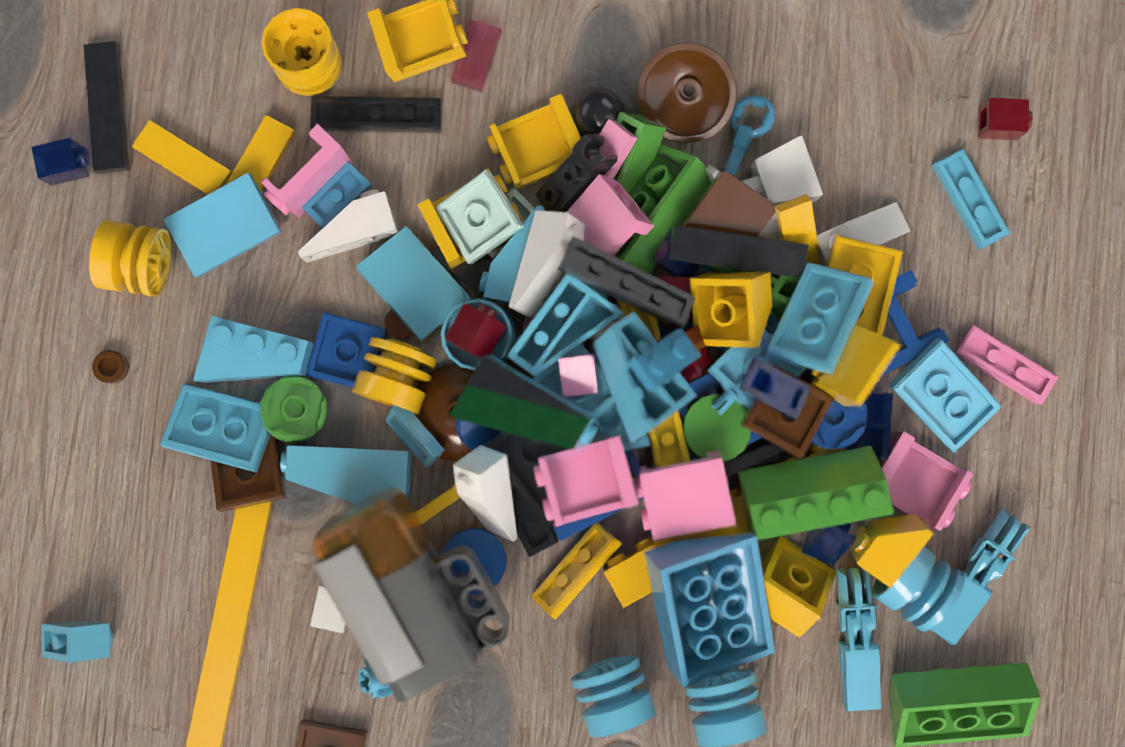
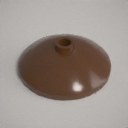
[638,42,737,143]
[414,363,474,462]

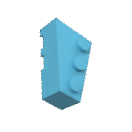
[505,274,623,377]
[593,312,697,444]
[193,316,314,383]

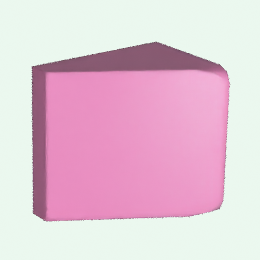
[559,355,598,397]

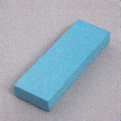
[931,148,1011,250]

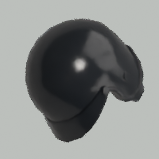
[570,87,625,138]

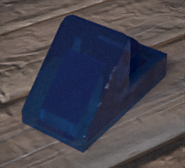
[738,357,812,420]
[802,522,857,565]

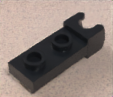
[535,133,618,212]

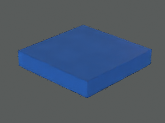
[306,312,388,388]

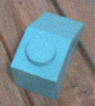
[41,621,113,663]

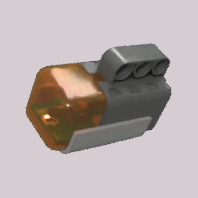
[312,487,510,702]

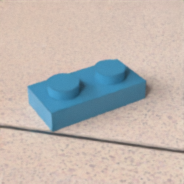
[302,161,373,228]
[629,328,701,393]

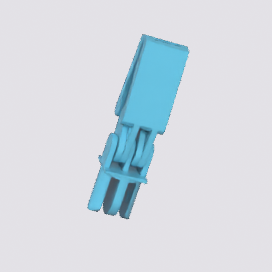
[930,508,1031,645]
[835,568,881,711]

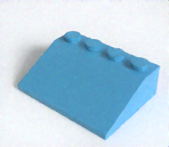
[644,533,775,687]

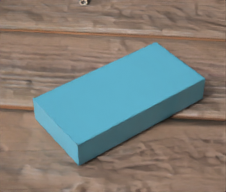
[385,405,444,469]

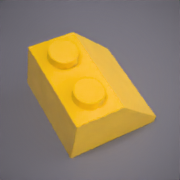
[690,271,772,348]
[810,325,900,406]
[849,514,934,588]
[761,536,836,638]

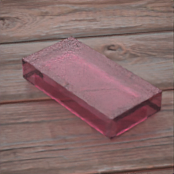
[451,20,502,92]

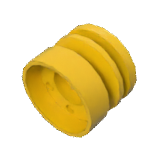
[261,8,343,96]
[89,220,172,298]
[352,337,437,415]

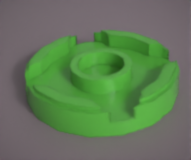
[260,376,327,442]
[683,394,751,461]

